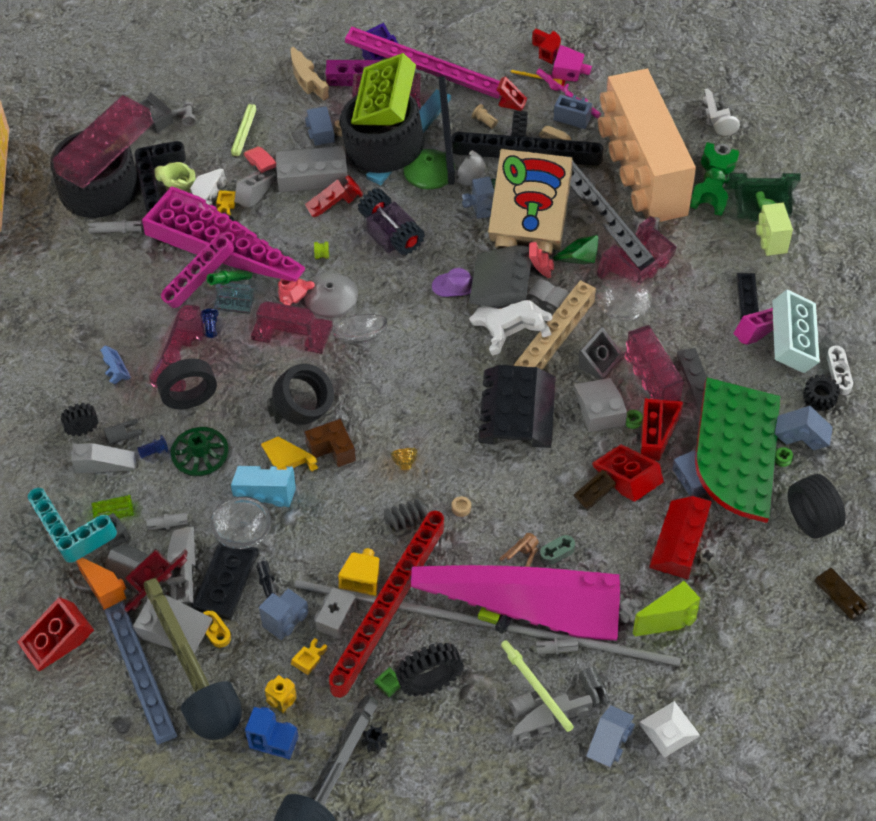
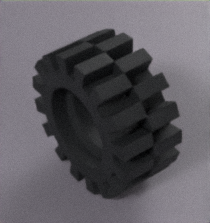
[511,111,528,137]
[803,374,840,411]
[60,403,99,437]

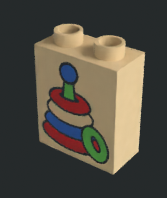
[488,149,573,256]

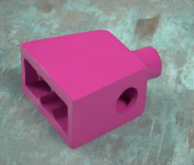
[551,45,592,82]

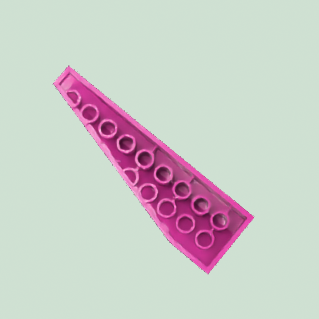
[142,186,305,282]

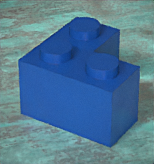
[245,707,299,760]

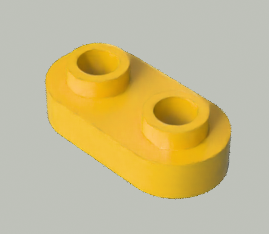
[203,611,231,648]

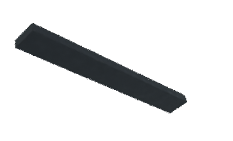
[439,76,455,185]

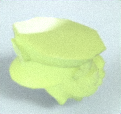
[155,162,196,193]

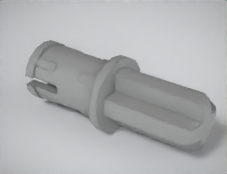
[536,638,578,655]

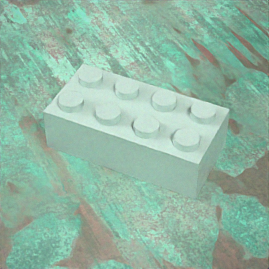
[772,289,820,373]

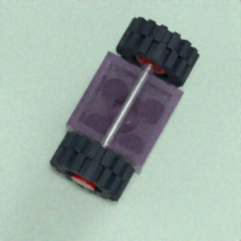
[358,188,425,255]

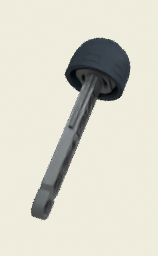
[274,695,378,821]

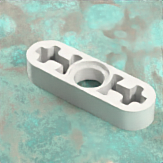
[827,346,853,395]

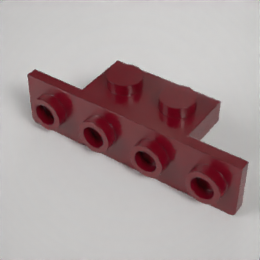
[124,549,188,612]

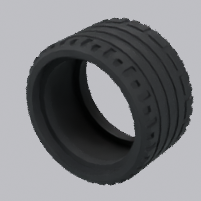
[339,95,425,173]
[50,129,138,218]

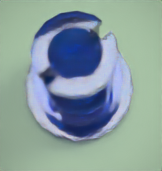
[200,308,219,338]
[137,434,169,459]

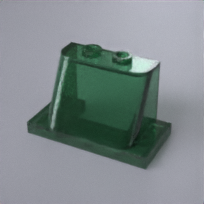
[724,173,801,222]

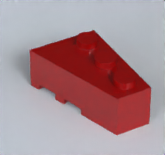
[640,398,683,461]

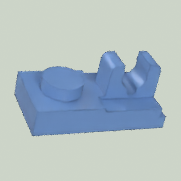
[100,345,131,384]

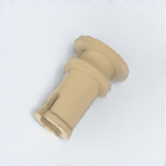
[471,104,498,129]

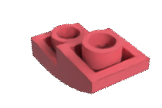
[244,146,276,173]
[529,242,554,278]

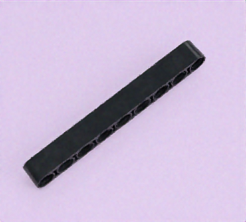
[451,132,604,166]

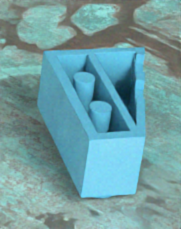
[231,466,296,507]

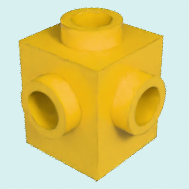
[265,675,297,713]

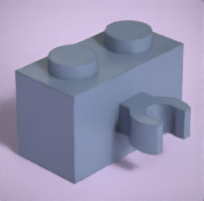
[553,94,592,129]
[462,177,494,219]

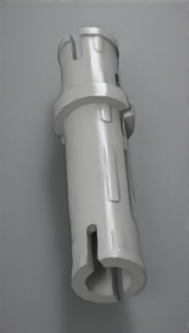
[88,219,143,234]

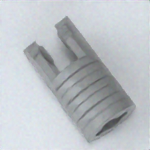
[509,689,545,718]

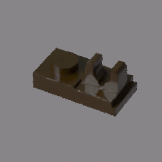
[573,469,616,511]

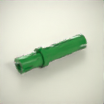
[207,269,252,285]

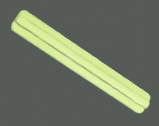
[231,104,256,157]

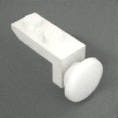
[703,88,740,136]

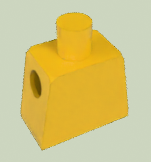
[338,548,380,596]

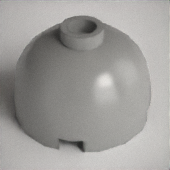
[455,150,487,186]

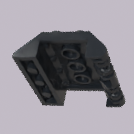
[478,365,556,448]

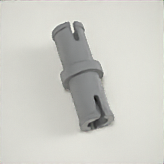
[146,512,188,531]

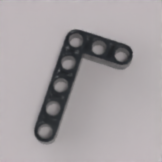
[134,141,186,213]

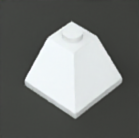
[639,701,700,758]

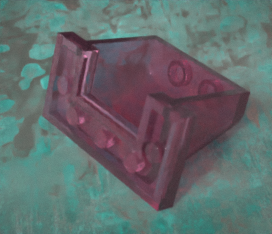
[596,216,677,284]
[251,302,333,354]

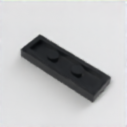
[736,273,759,320]

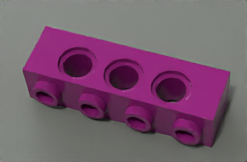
[325,60,383,86]

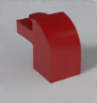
[532,28,561,64]

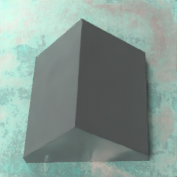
[578,327,623,379]
[105,544,148,593]

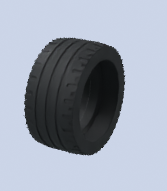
[272,363,334,425]
[787,474,846,539]

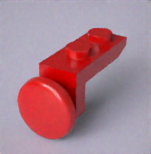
[305,175,363,218]

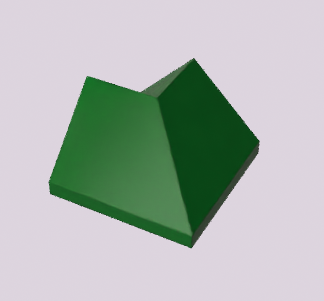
[553,235,599,265]

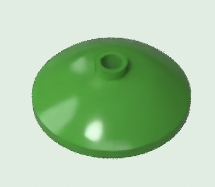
[404,149,455,189]

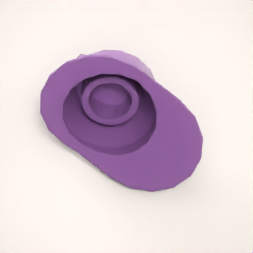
[432,268,473,297]

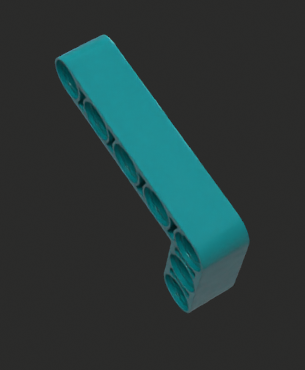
[27,487,117,563]

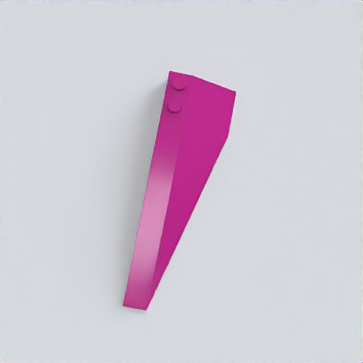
[411,565,620,641]

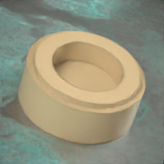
[451,496,471,517]

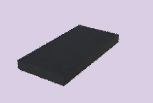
[192,539,259,621]

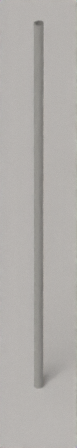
[294,580,681,666]

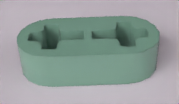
[540,535,575,565]

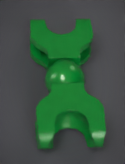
[689,142,739,216]

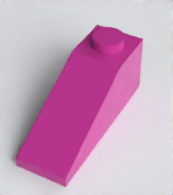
[733,308,774,345]

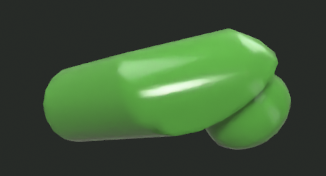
[755,191,776,209]

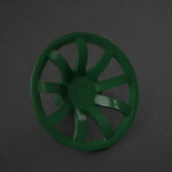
[170,427,229,476]

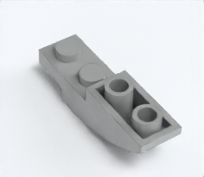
[166,526,195,605]
[512,694,593,744]

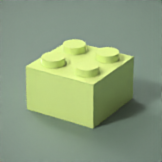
[756,203,793,256]

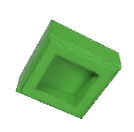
[374,667,400,697]

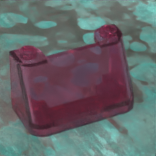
[149,305,205,392]

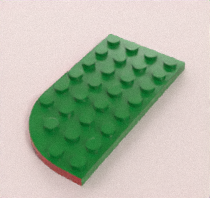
[695,377,781,523]

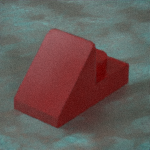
[496,76,527,111]

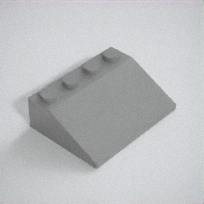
[276,146,348,192]

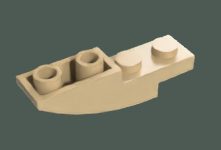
[291,47,329,101]

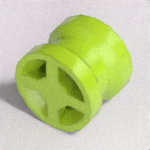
[314,241,329,260]

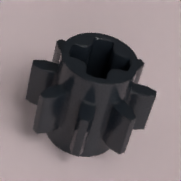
[361,725,388,754]

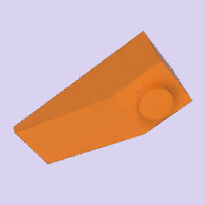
[76,557,126,610]

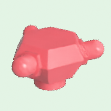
[278,278,315,310]

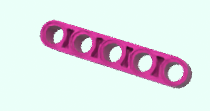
[161,234,234,308]

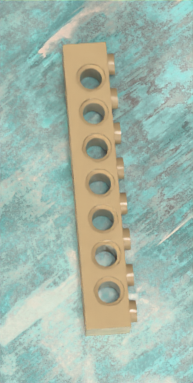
[513,280,596,369]

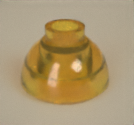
[391,448,418,470]

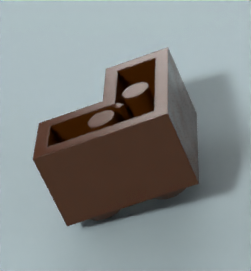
[304,419,356,467]

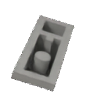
[234,171,277,207]
[72,443,135,473]

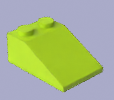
[632,581,701,637]

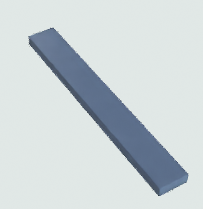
[104,600,178,745]

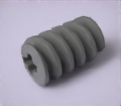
[384,498,428,533]

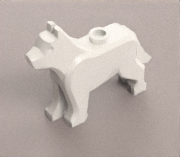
[469,300,552,356]

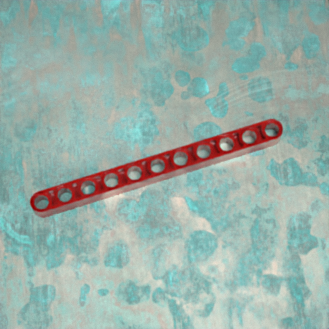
[329,510,444,698]

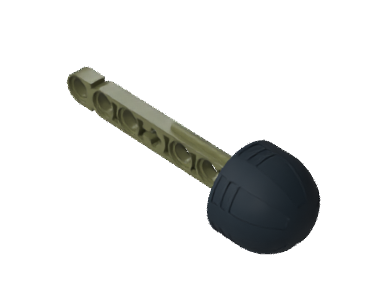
[144,578,242,740]

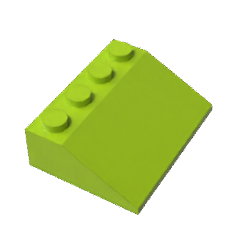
[351,53,416,125]

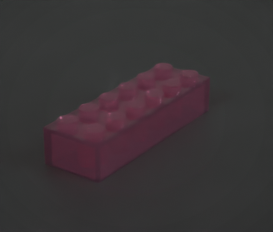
[52,95,153,189]

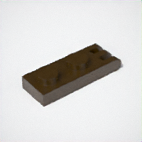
[815,567,869,620]

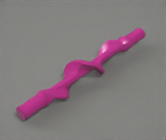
[536,69,601,118]

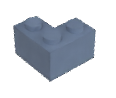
[775,406,833,450]
[259,588,309,640]
[586,705,635,767]

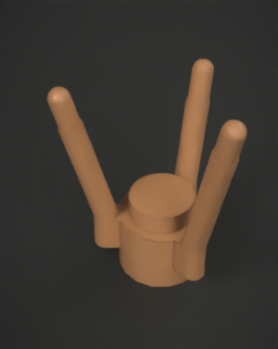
[499,533,539,567]

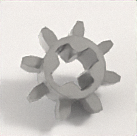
[696,539,723,566]
[619,598,643,624]

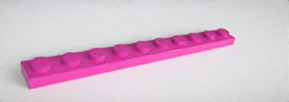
[345,26,500,99]

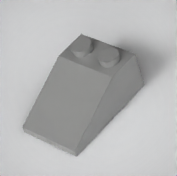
[573,378,627,432]
[133,595,212,654]

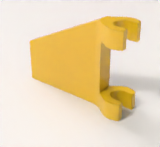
[261,436,318,472]

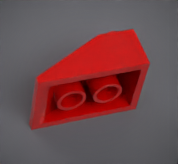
[592,444,664,502]
[17,597,94,671]

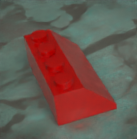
[649,496,712,580]

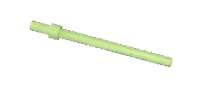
[501,640,574,732]

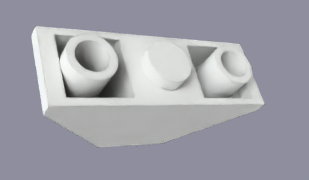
[190,168,227,205]

